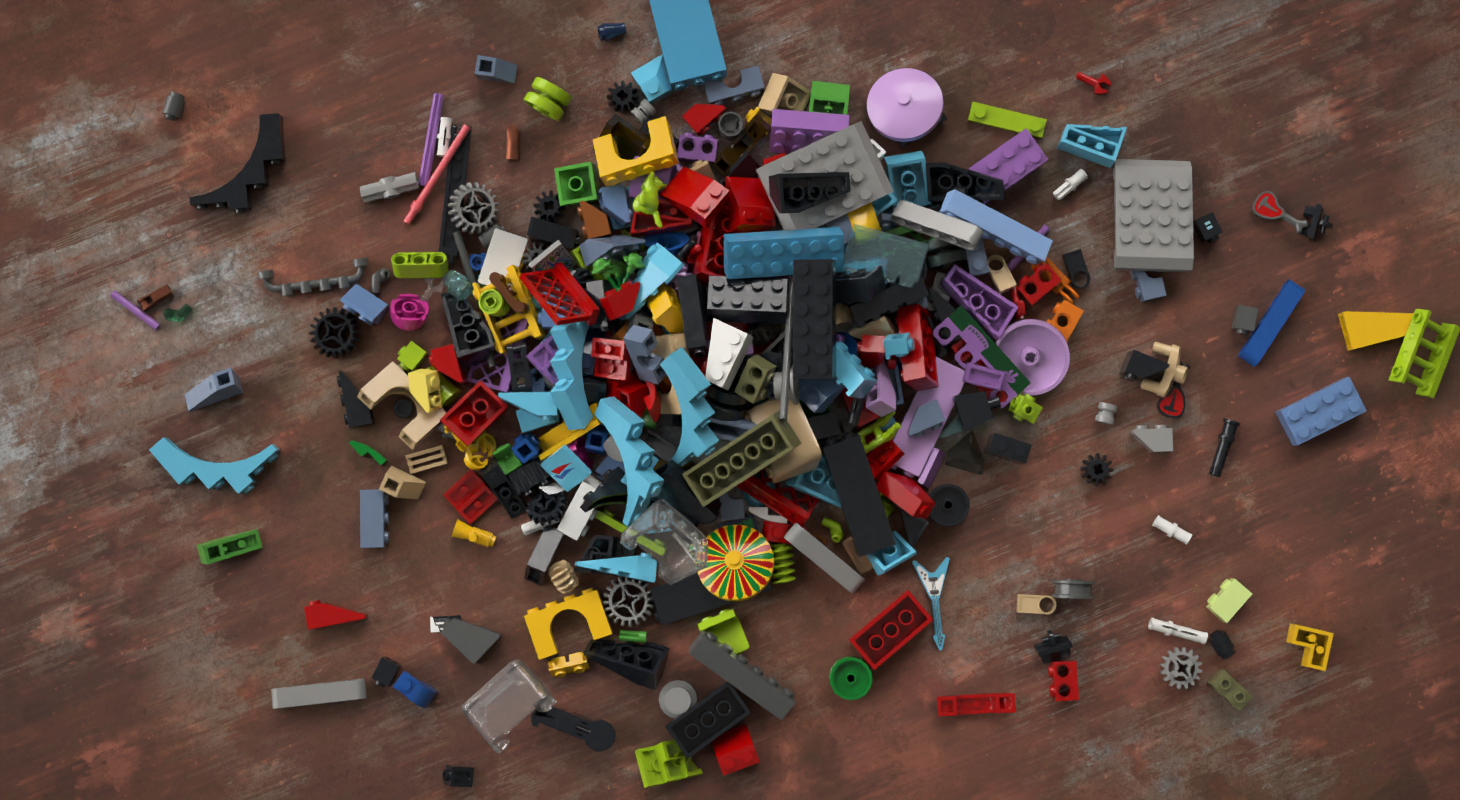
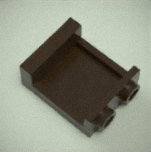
[593,114,651,160]

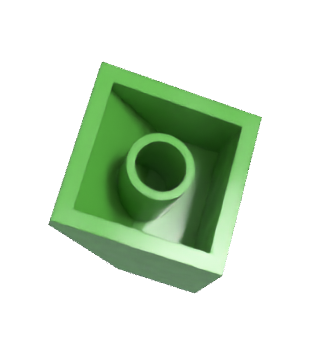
[554,162,600,206]

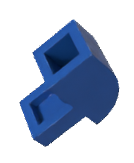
[585,424,609,455]
[393,671,439,708]

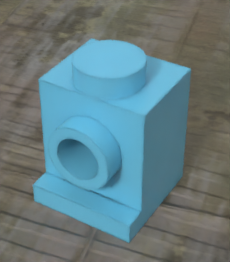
[883,333,915,359]

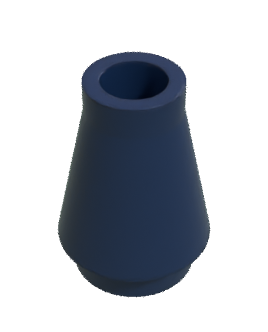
[597,22,627,42]

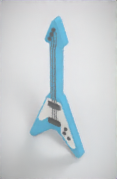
[912,557,950,651]

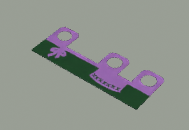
[933,306,1031,408]

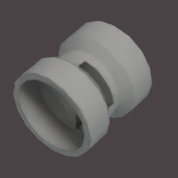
[630,98,657,125]
[1095,402,1118,425]

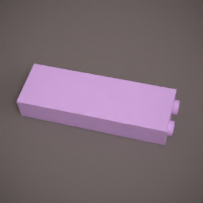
[891,357,965,479]

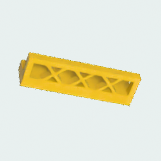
[538,402,602,460]

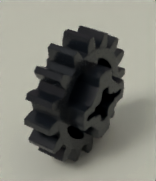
[526,490,568,526]

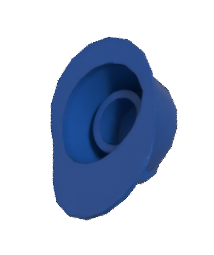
[643,232,689,256]

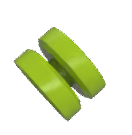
[523,77,572,121]

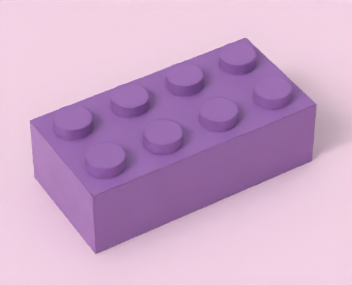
[769,109,849,153]
[969,129,1048,205]

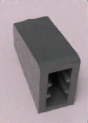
[440,617,502,664]

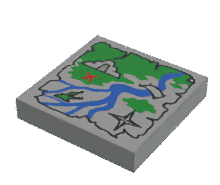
[528,240,577,287]

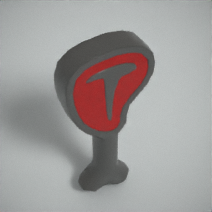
[1252,191,1309,234]

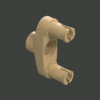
[1141,341,1188,398]

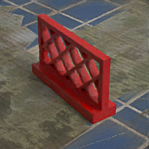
[519,262,599,326]
[736,466,820,527]

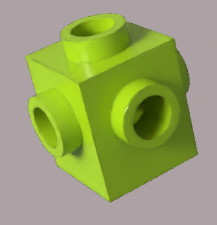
[1008,393,1043,424]

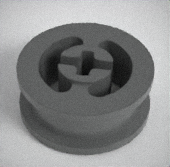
[1051,579,1095,599]

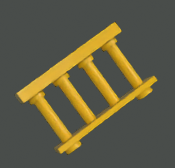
[472,265,546,355]

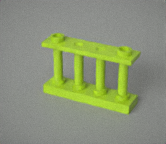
[1389,309,1460,399]

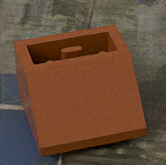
[577,201,612,240]

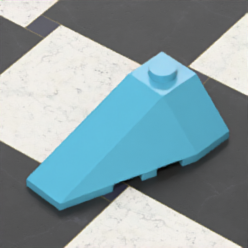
[623,243,684,319]
[575,553,657,583]

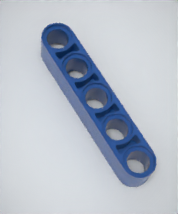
[1238,279,1305,367]

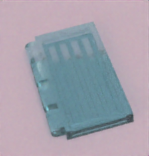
[844,224,929,288]

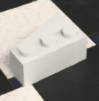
[705,318,754,390]

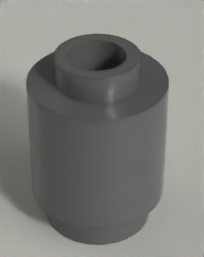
[162,91,186,121]
[478,224,506,249]

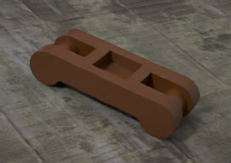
[489,272,530,314]

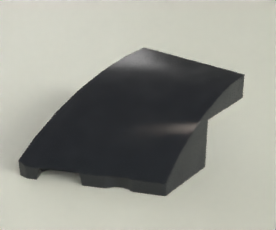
[574,535,637,576]

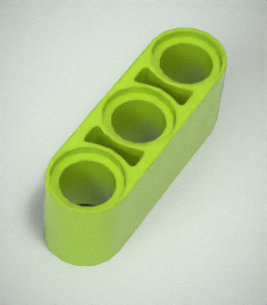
[391,252,449,278]

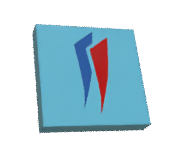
[540,445,592,492]

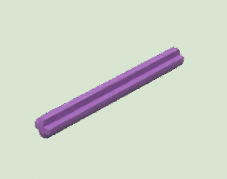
[418,93,444,187]

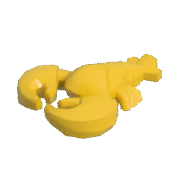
[444,426,496,470]

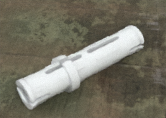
[1148,617,1208,644]

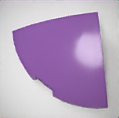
[526,335,559,385]

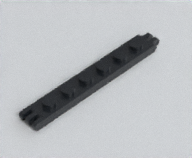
[438,125,472,265]

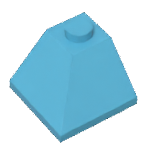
[631,54,676,105]

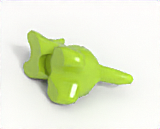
[632,171,667,228]

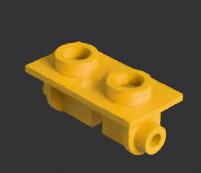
[548,651,590,678]

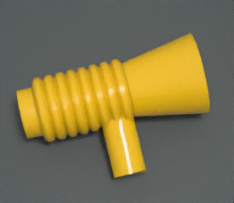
[451,519,496,548]

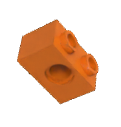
[1046,300,1084,342]

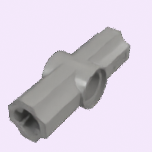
[360,172,420,203]

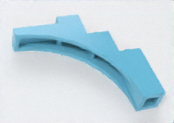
[550,311,593,430]
[660,347,719,467]
[595,396,664,527]
[149,437,281,494]

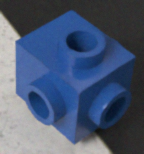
[511,432,541,464]

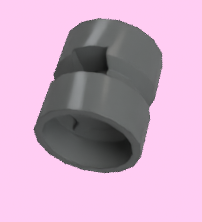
[718,112,743,141]

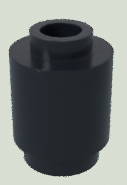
[1208,629,1236,660]

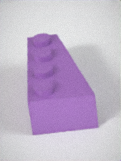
[939,264,1018,341]

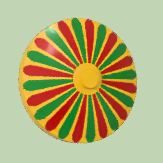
[696,524,774,601]

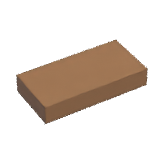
[841,536,873,575]

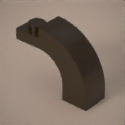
[712,114,771,177]

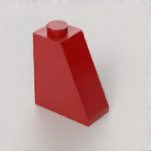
[876,471,936,519]

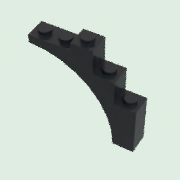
[189,113,286,214]
[580,466,700,535]

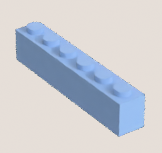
[939,189,1053,264]

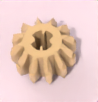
[549,559,579,594]

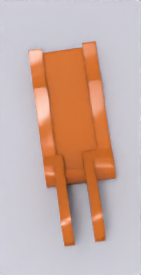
[1031,257,1080,304]

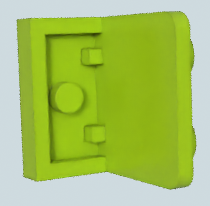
[697,609,750,654]

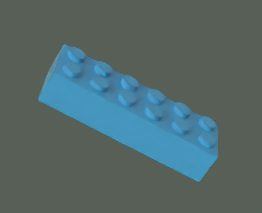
[724,227,844,279]

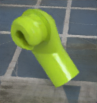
[821,516,844,543]

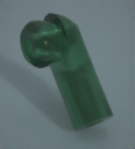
[163,303,193,322]

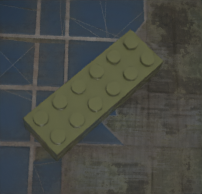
[682,411,802,507]

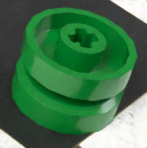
[829,656,873,700]

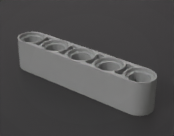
[890,200,983,250]
[784,523,865,594]
[271,678,367,709]

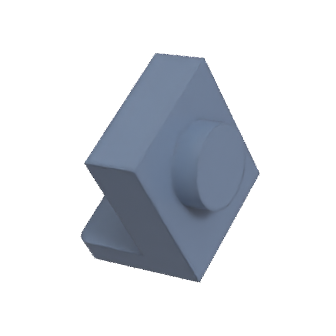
[877,205,897,232]

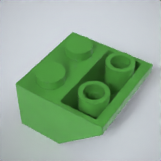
[809,81,850,115]

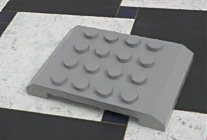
[756,121,894,230]
[1113,159,1194,273]

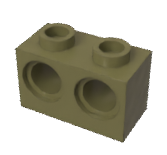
[734,354,777,404]
[1207,669,1253,711]

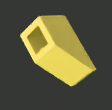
[408,369,442,413]

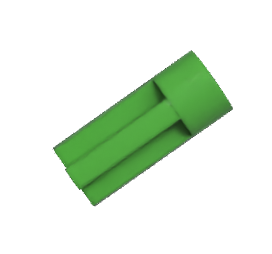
[619,630,647,643]

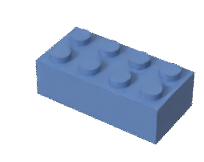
[1275,377,1367,446]

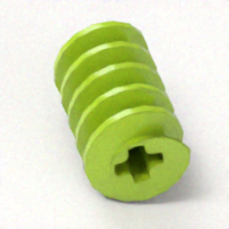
[770,544,796,584]

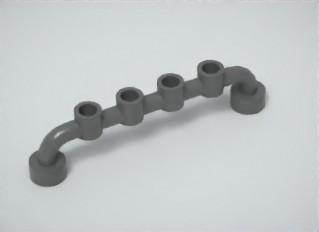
[257,258,368,296]

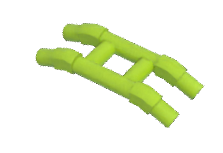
[857,411,901,454]

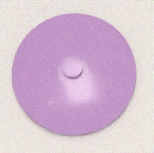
[867,68,944,142]
[995,319,1070,396]

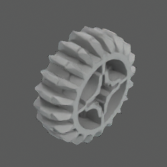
[448,182,499,234]
[603,576,654,627]

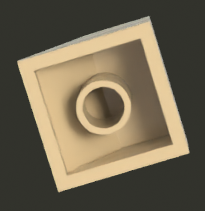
[758,73,811,116]

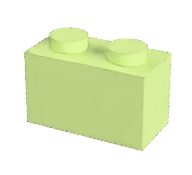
[1206,578,1252,623]

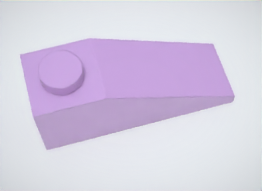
[866,361,896,417]

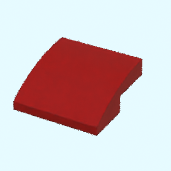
[591,337,630,381]
[865,429,905,481]
[443,469,498,524]

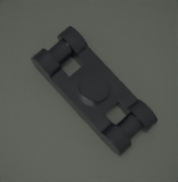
[506,342,533,392]

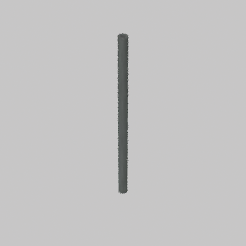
[779,275,793,421]

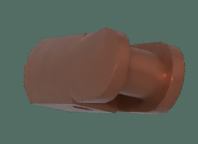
[506,125,520,161]
[137,284,174,312]

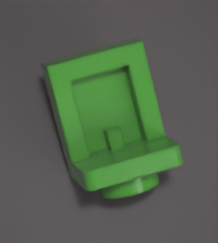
[492,443,523,476]

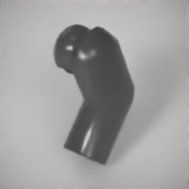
[370,268,391,294]

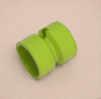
[478,289,511,317]

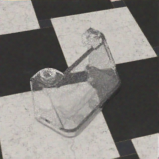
[620,499,708,585]
[462,659,557,754]

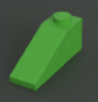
[197,529,263,565]

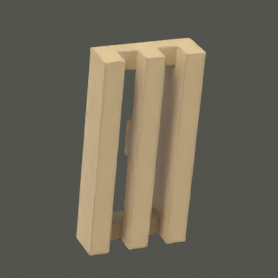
[405,445,448,474]

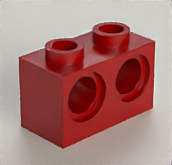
[1017,262,1062,305]
[1048,660,1079,701]

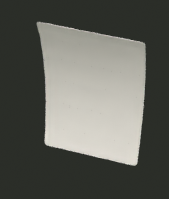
[478,228,528,286]

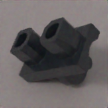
[1300,204,1333,242]
[1034,630,1073,664]

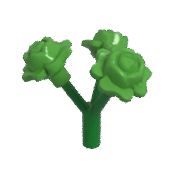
[591,253,645,291]

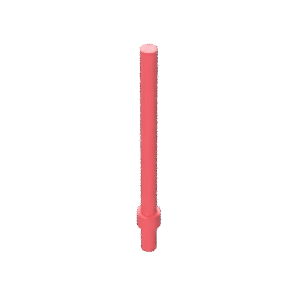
[404,124,471,225]

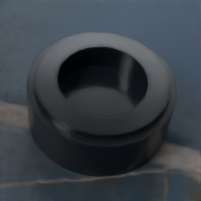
[394,399,414,418]

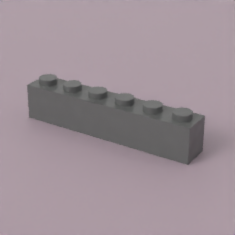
[689,630,796,720]

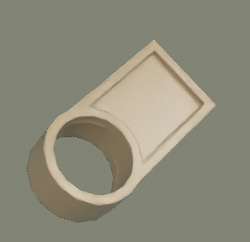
[987,255,1017,295]
[1016,594,1057,615]

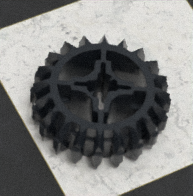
[309,307,362,359]

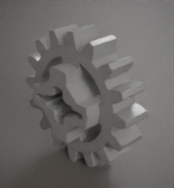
[1159,647,1203,689]

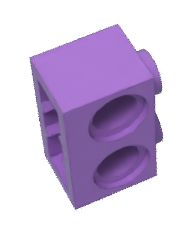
[677,133,718,165]

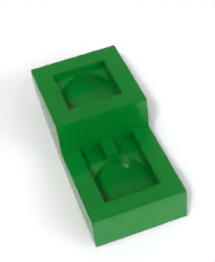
[349,440,389,466]

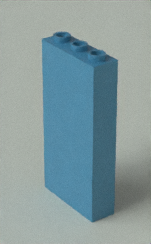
[649,0,727,90]

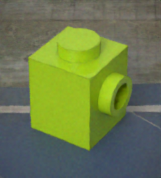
[397,341,429,372]

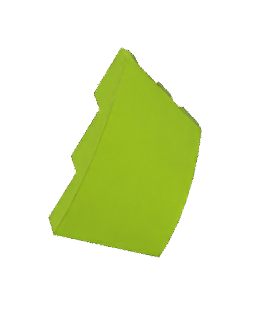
[635,740,703,788]

